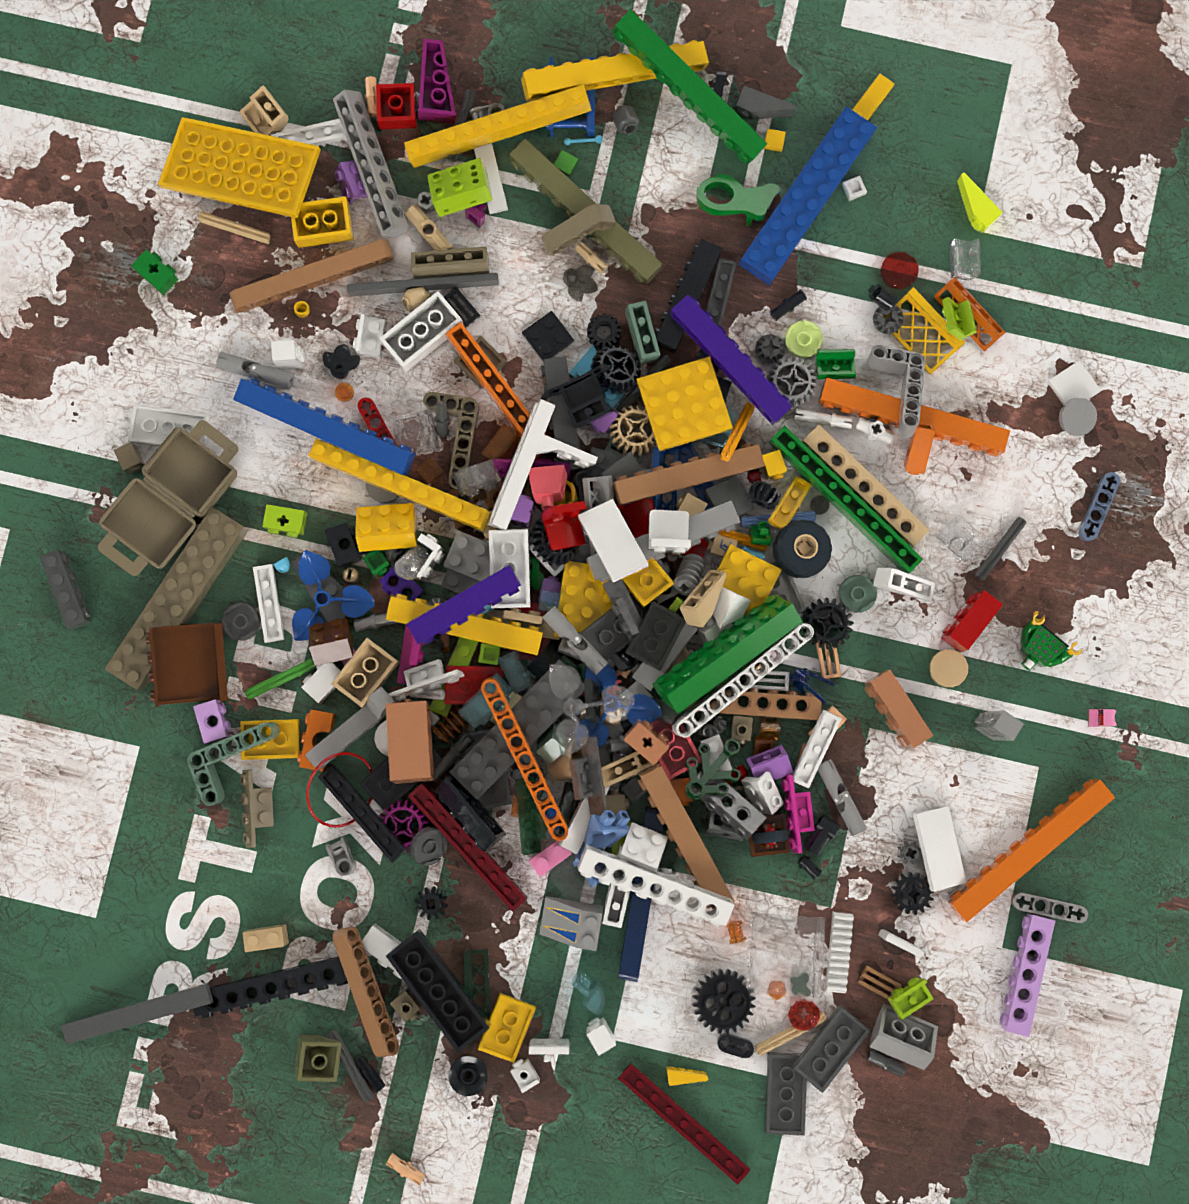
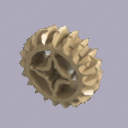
[609,405,656,456]

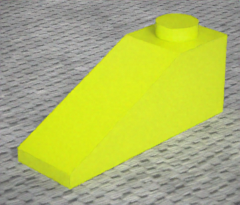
[957,172,1003,233]

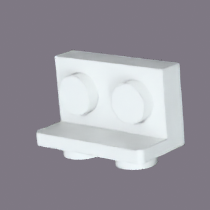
[353,314,386,358]

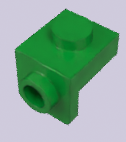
[362,550,391,577]

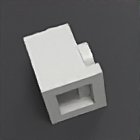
[510,1058,540,1093]

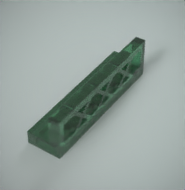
[463,949,491,1020]

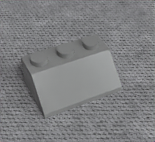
[869,1003,938,1070]

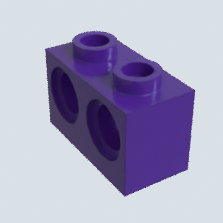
[379,565,425,601]

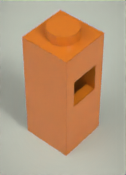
[904,423,935,475]

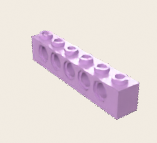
[1000,913,1055,1037]

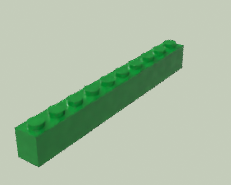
[612,9,767,164]
[769,425,923,574]

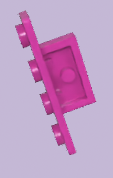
[397,625,424,685]
[782,775,815,854]

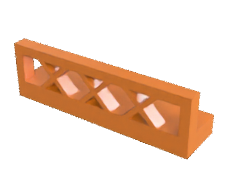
[934,278,1006,352]

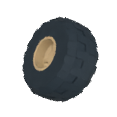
[773,520,832,578]

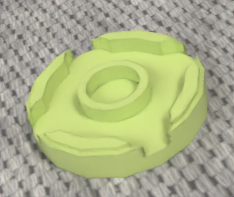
[785,320,823,359]

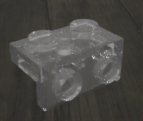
[950,239,981,281]

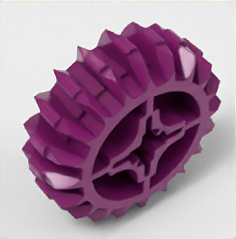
[379,800,430,853]

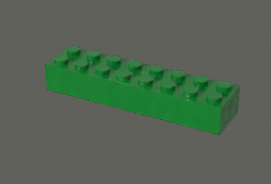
[652,594,803,714]

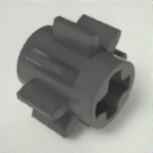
[897,841,922,865]

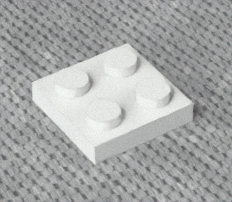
[619,822,668,872]

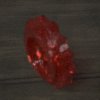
[788,999,820,1031]

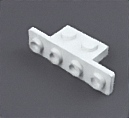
[388,659,464,702]

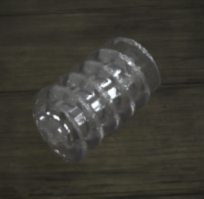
[394,544,430,580]

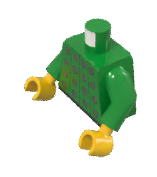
[1020,611,1083,671]

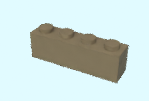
[411,246,490,279]

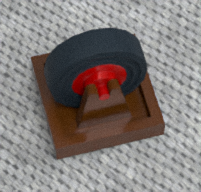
[749,813,790,857]

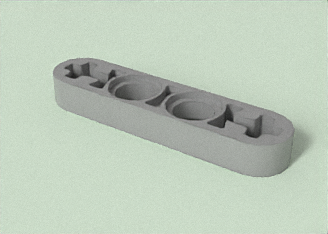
[1011,892,1088,923]

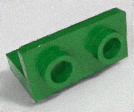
[815,349,856,380]

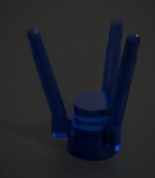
[790,668,835,704]

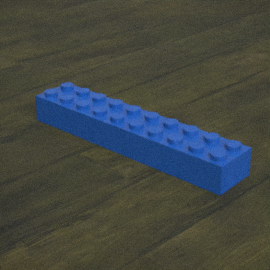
[739,106,877,286]

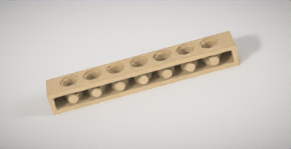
[802,425,930,548]

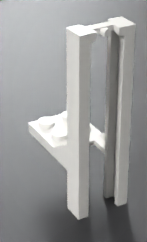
[487,399,598,530]

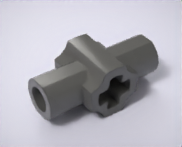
[605,732,645,755]

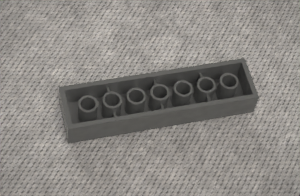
[450,660,585,800]

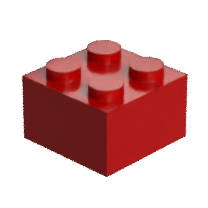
[376,83,417,130]

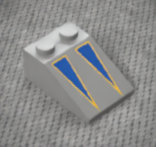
[539,896,603,951]

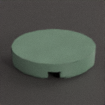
[838,575,877,613]

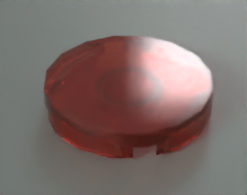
[880,252,919,290]

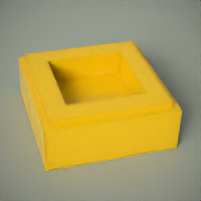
[763,129,786,152]

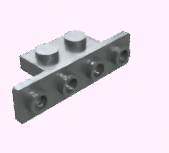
[603,579,642,642]
[569,736,607,815]

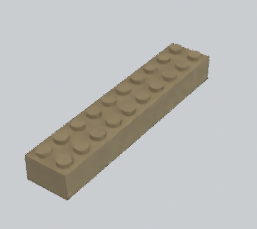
[105,507,248,691]

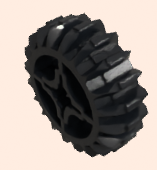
[590,344,641,395]
[529,518,580,566]
[802,597,854,650]

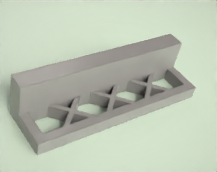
[582,475,615,556]

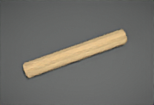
[198,211,271,244]
[755,1011,827,1056]

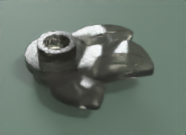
[563,265,598,302]

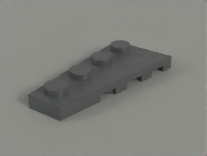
[291,551,347,622]

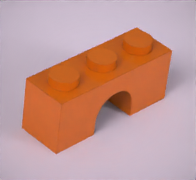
[297,709,336,771]

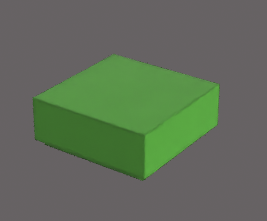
[554,150,578,177]

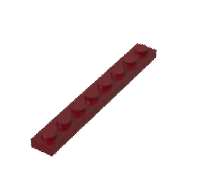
[408,782,528,912]
[618,1062,751,1185]

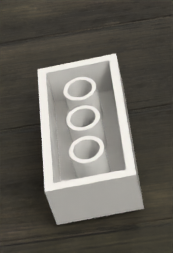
[379,291,464,373]

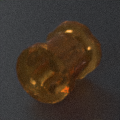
[725,920,746,944]

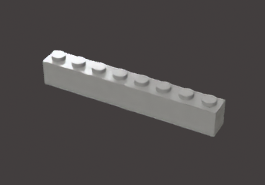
[586,500,740,582]

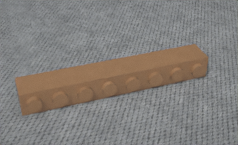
[613,443,765,506]
[638,763,735,910]

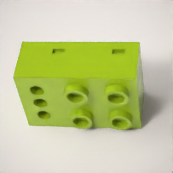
[427,157,493,217]

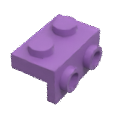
[334,160,368,204]

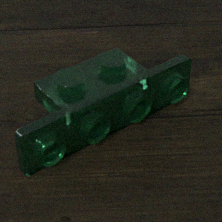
[515,777,548,855]

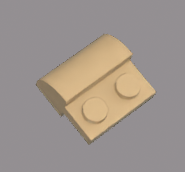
[239,85,289,136]

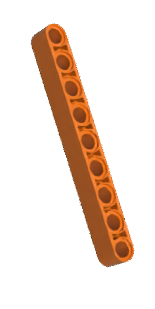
[481,678,568,841]

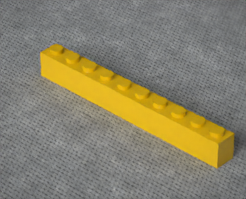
[521,40,709,101]
[404,84,592,168]
[308,439,491,532]

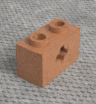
[624,719,669,765]

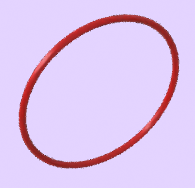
[306,752,373,828]

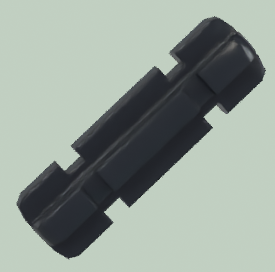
[355,1055,385,1092]

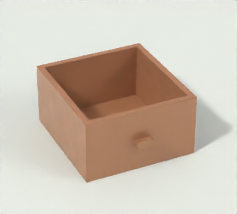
[386,699,435,784]

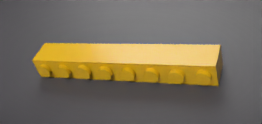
[386,593,543,655]

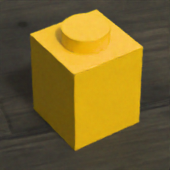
[762,450,787,481]

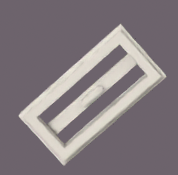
[750,670,790,691]

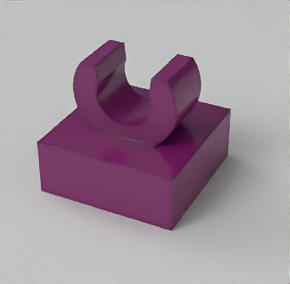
[465,203,487,228]

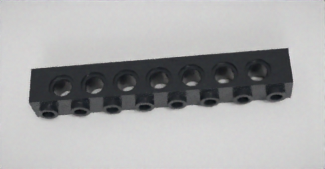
[193,956,348,1019]

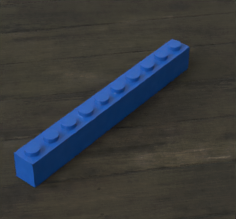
[233,377,416,475]

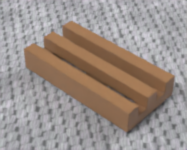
[857,965,902,999]

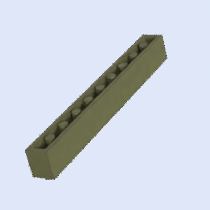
[509,139,662,285]

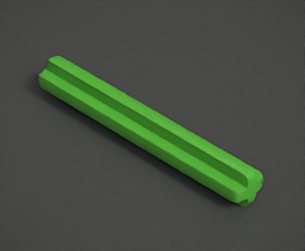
[245,658,317,699]

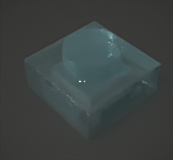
[539,590,561,612]

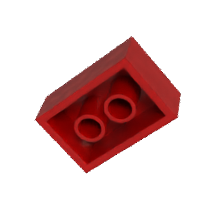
[941,590,1003,652]

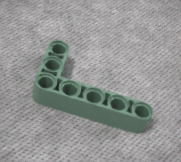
[187,722,280,806]

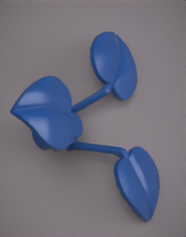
[292,550,375,641]
[576,664,662,750]

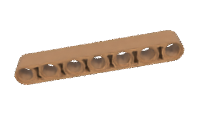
[333,926,399,1057]

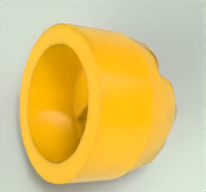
[294,301,310,318]

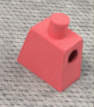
[528,465,567,511]

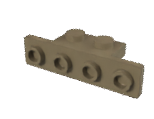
[240,769,274,848]

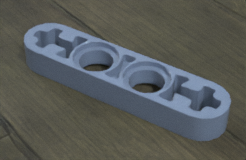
[1078,472,1120,542]

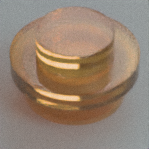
[335,383,354,402]

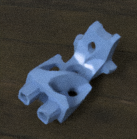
[573,810,630,887]

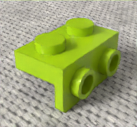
[942,297,977,340]
[887,977,933,1020]

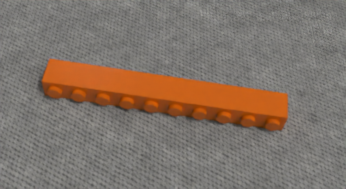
[818,378,1011,457]
[948,779,1115,922]

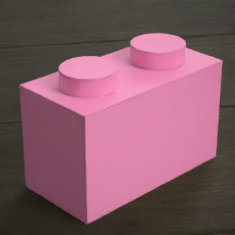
[529,840,572,877]

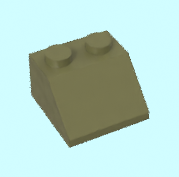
[294,1034,342,1082]

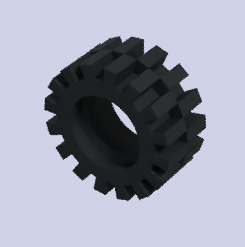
[587,313,621,350]

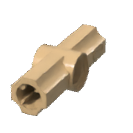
[405,204,453,251]

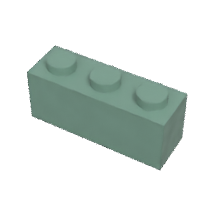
[625,301,660,365]

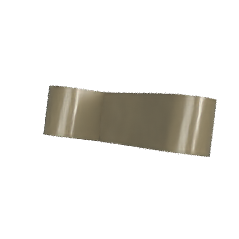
[541,204,616,256]

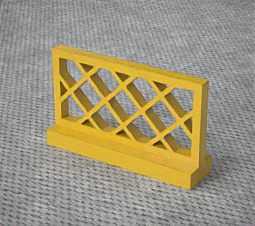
[883,287,966,375]

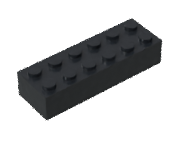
[386,929,491,1053]

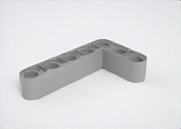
[867,345,925,438]
[305,687,395,771]

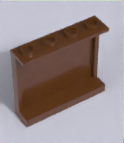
[146,622,228,707]

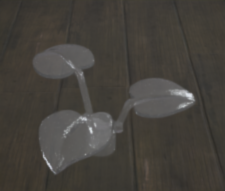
[549,664,635,755]

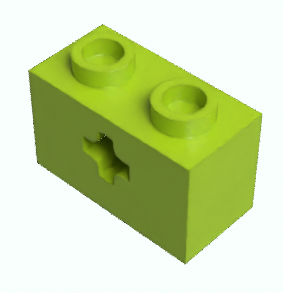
[262,504,308,538]

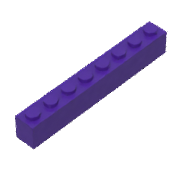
[670,295,792,426]

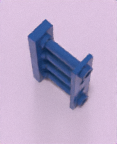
[546,57,595,137]

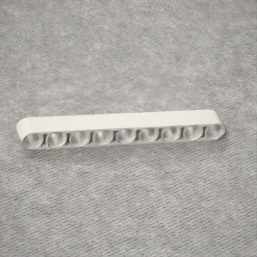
[672,623,814,737]

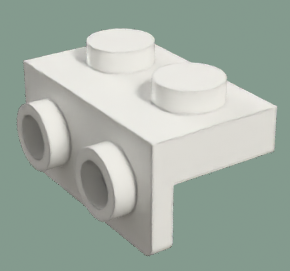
[741,772,784,815]

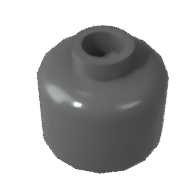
[612,105,639,135]

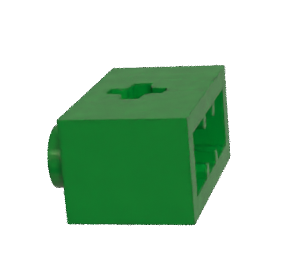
[131,249,179,296]

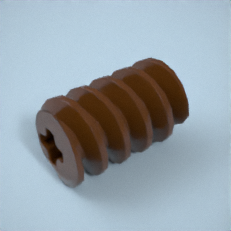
[431,706,475,745]

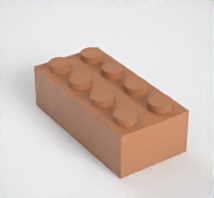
[864,669,933,748]

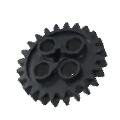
[692,968,756,1034]

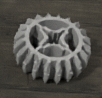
[766,357,817,408]

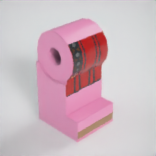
[1088,709,1117,727]

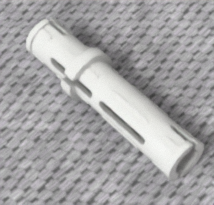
[794,408,853,429]

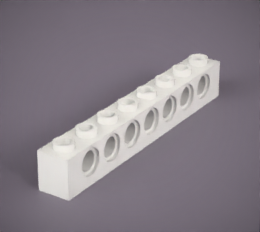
[578,844,735,926]

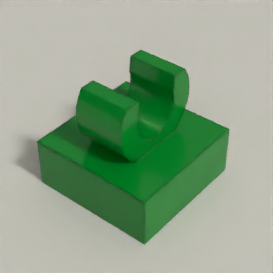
[749,521,772,546]

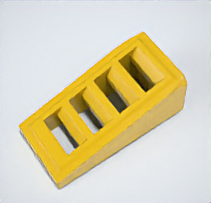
[666,1066,708,1086]

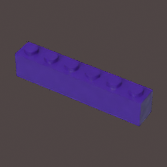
[406,565,521,645]

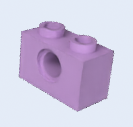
[193,699,232,744]

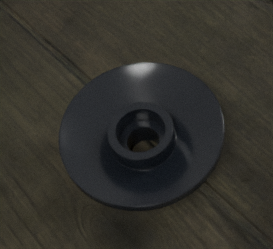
[448,1056,488,1096]

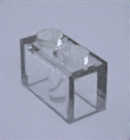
[453,459,501,497]

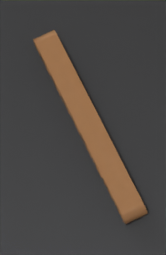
[229,239,394,313]

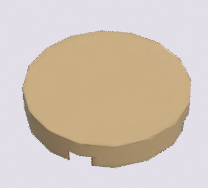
[929,649,968,687]

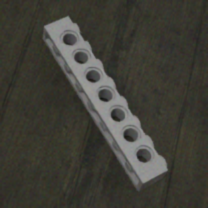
[333,89,410,237]

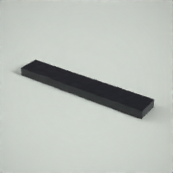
[318,764,407,863]

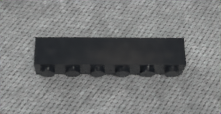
[655,239,722,354]

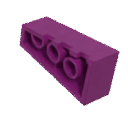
[418,38,456,124]

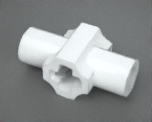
[855,417,895,444]

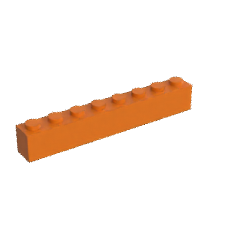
[446,322,546,459]

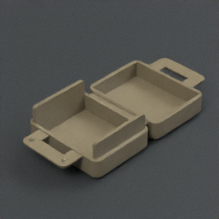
[98,420,239,576]

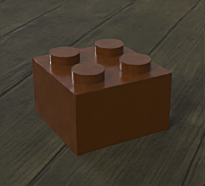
[309,618,353,666]

